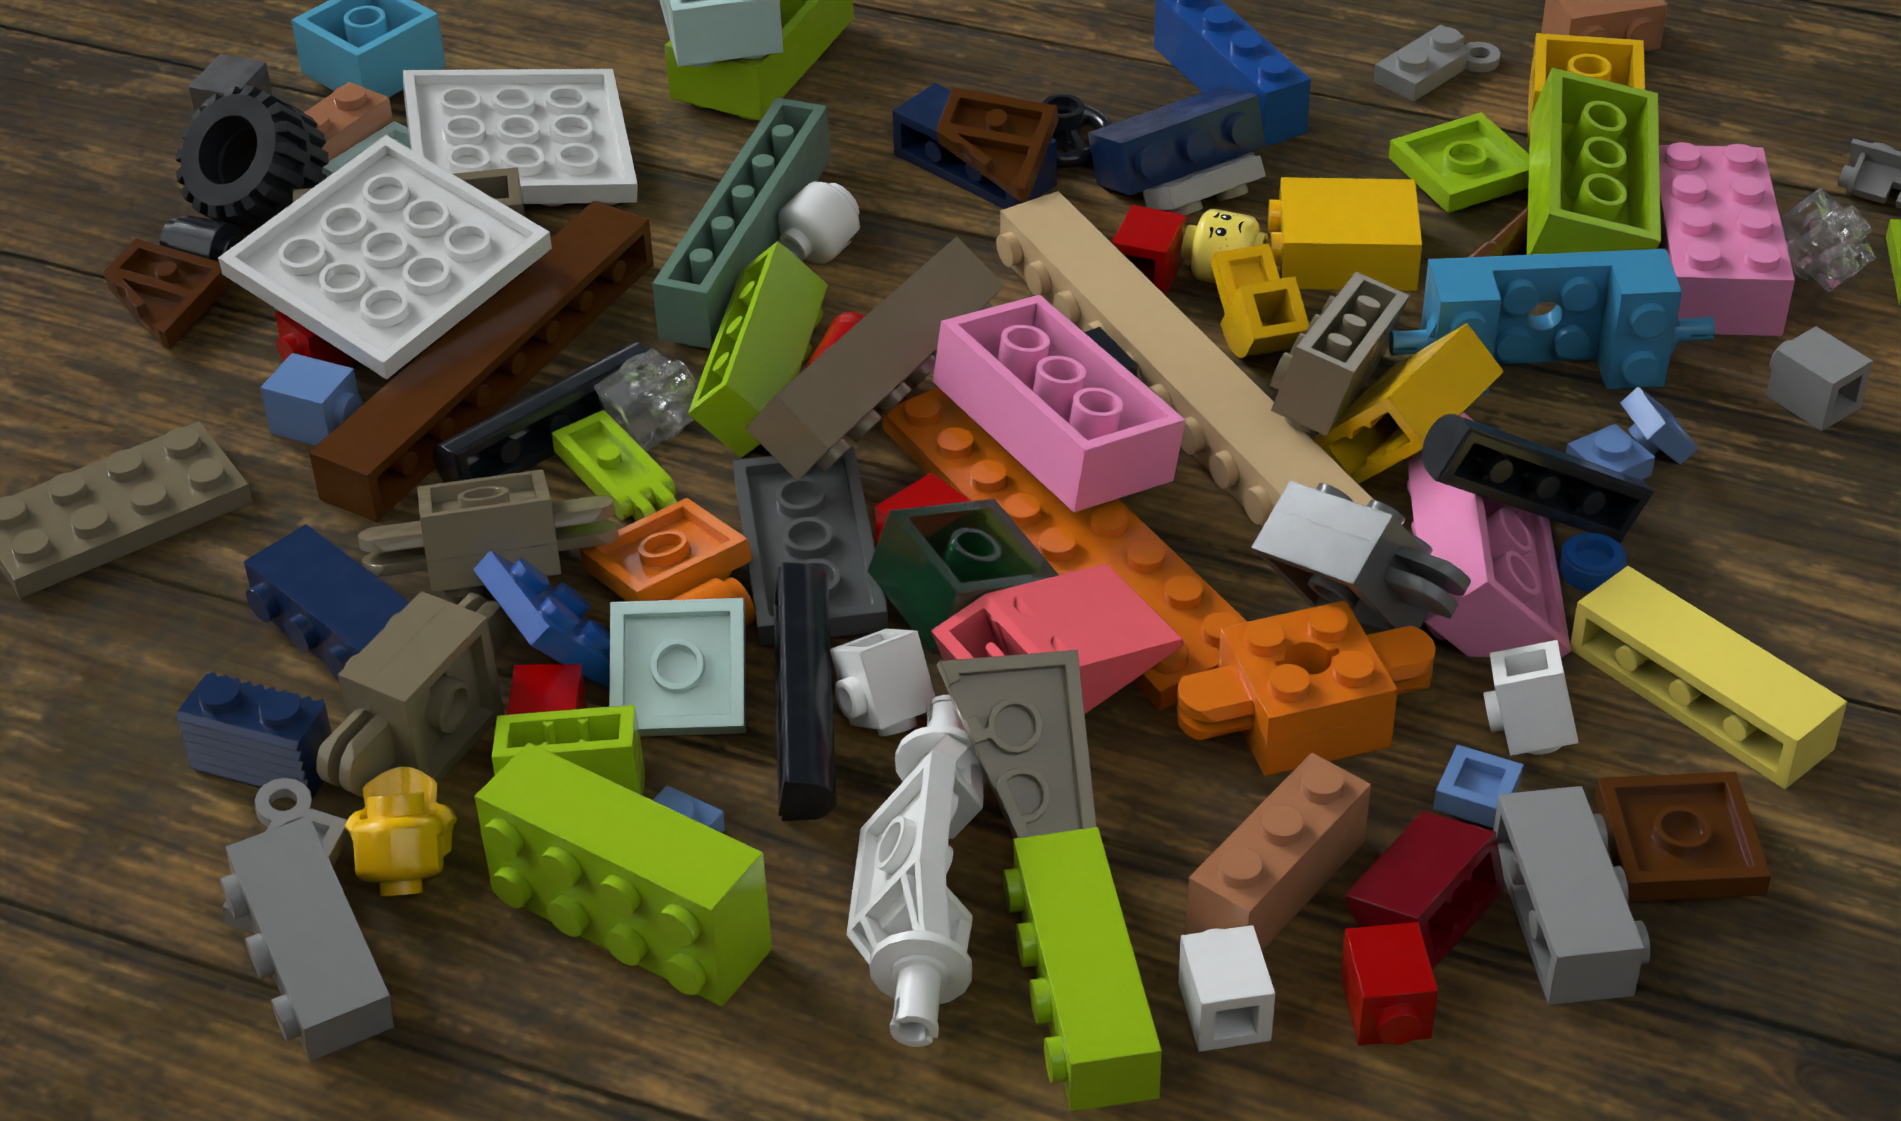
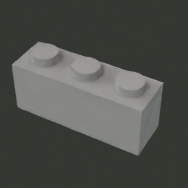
[1493,786,1650,1005]
[220,815,394,1062]

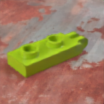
[552,410,677,521]

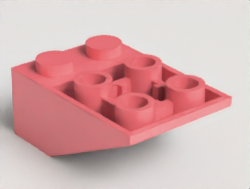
[931,564,1184,714]

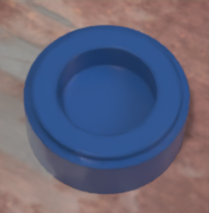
[1559,533,1627,592]

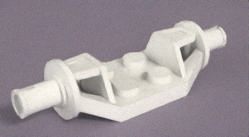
[846,695,987,1047]

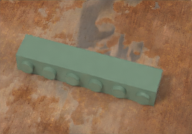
[652,97,830,349]

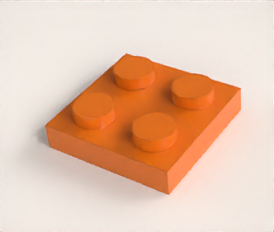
[579,498,753,601]

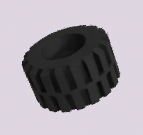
[176,85,329,235]

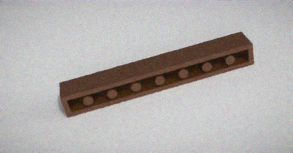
[309,201,654,522]

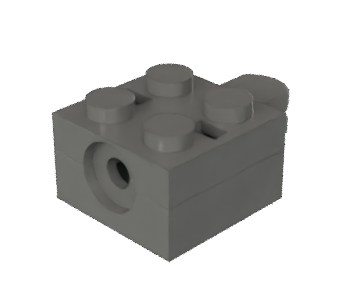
[1251,481,1471,632]

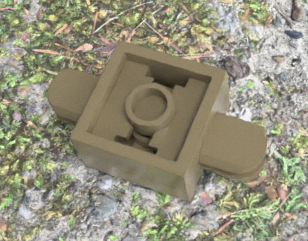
[358,469,619,598]
[316,591,513,797]

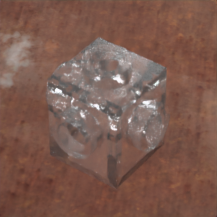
[1780,187,1876,292]
[594,348,697,452]

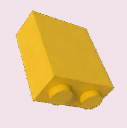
[1268,177,1422,291]
[1313,323,1504,484]

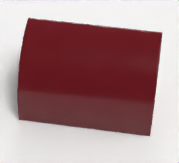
[1345,811,1506,970]

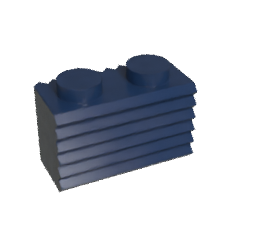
[175,672,332,799]

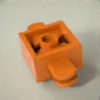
[1176,600,1436,776]

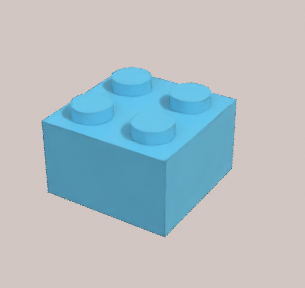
[291,0,446,97]

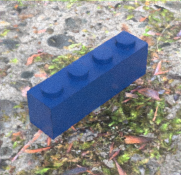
[1154,0,1311,146]

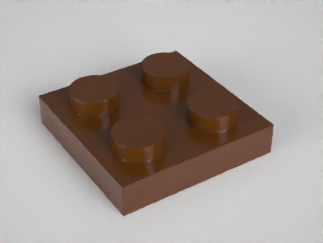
[1594,772,1771,902]

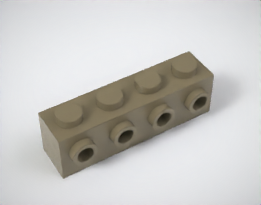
[1270,272,1410,436]

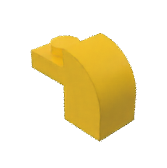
[1210,243,1309,358]

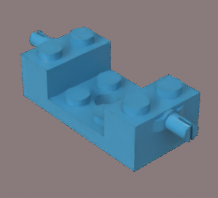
[1389,249,1715,395]

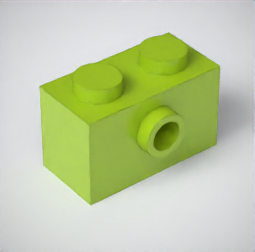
[492,705,645,796]

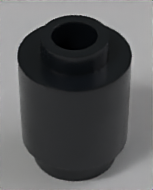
[160,215,244,262]

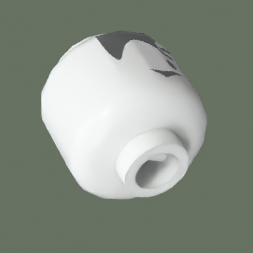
[778,181,860,264]

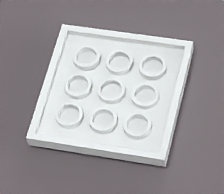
[403,69,638,207]
[218,135,552,379]

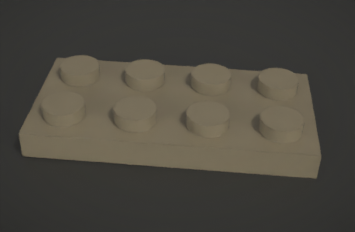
[0,421,253,599]

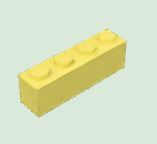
[1570,566,1847,789]

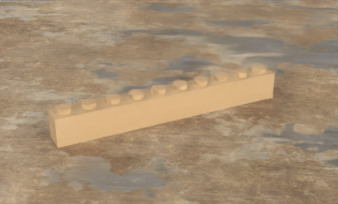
[996,191,1374,527]

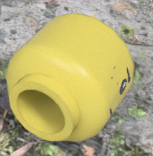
[1181,209,1268,284]

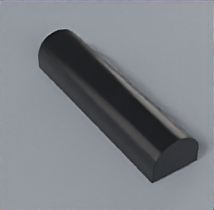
[433,341,659,483]
[1422,414,1655,543]
[773,562,837,821]

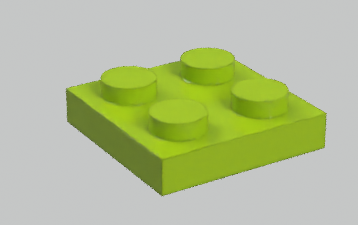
[1389,112,1529,213]

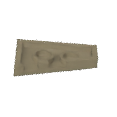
[937,650,1097,839]

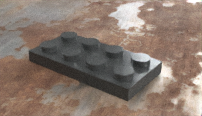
[732,447,888,646]

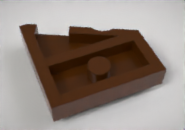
[936,87,1059,202]
[103,238,233,349]

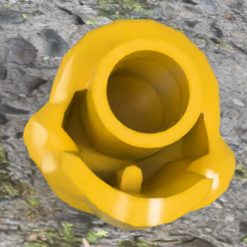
[344,767,457,896]

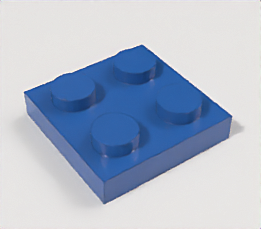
[473,550,610,690]

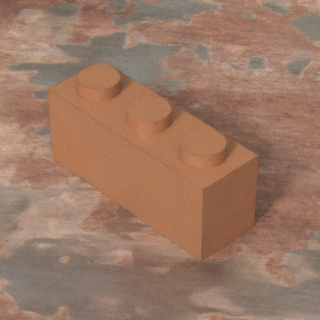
[1186,753,1371,951]

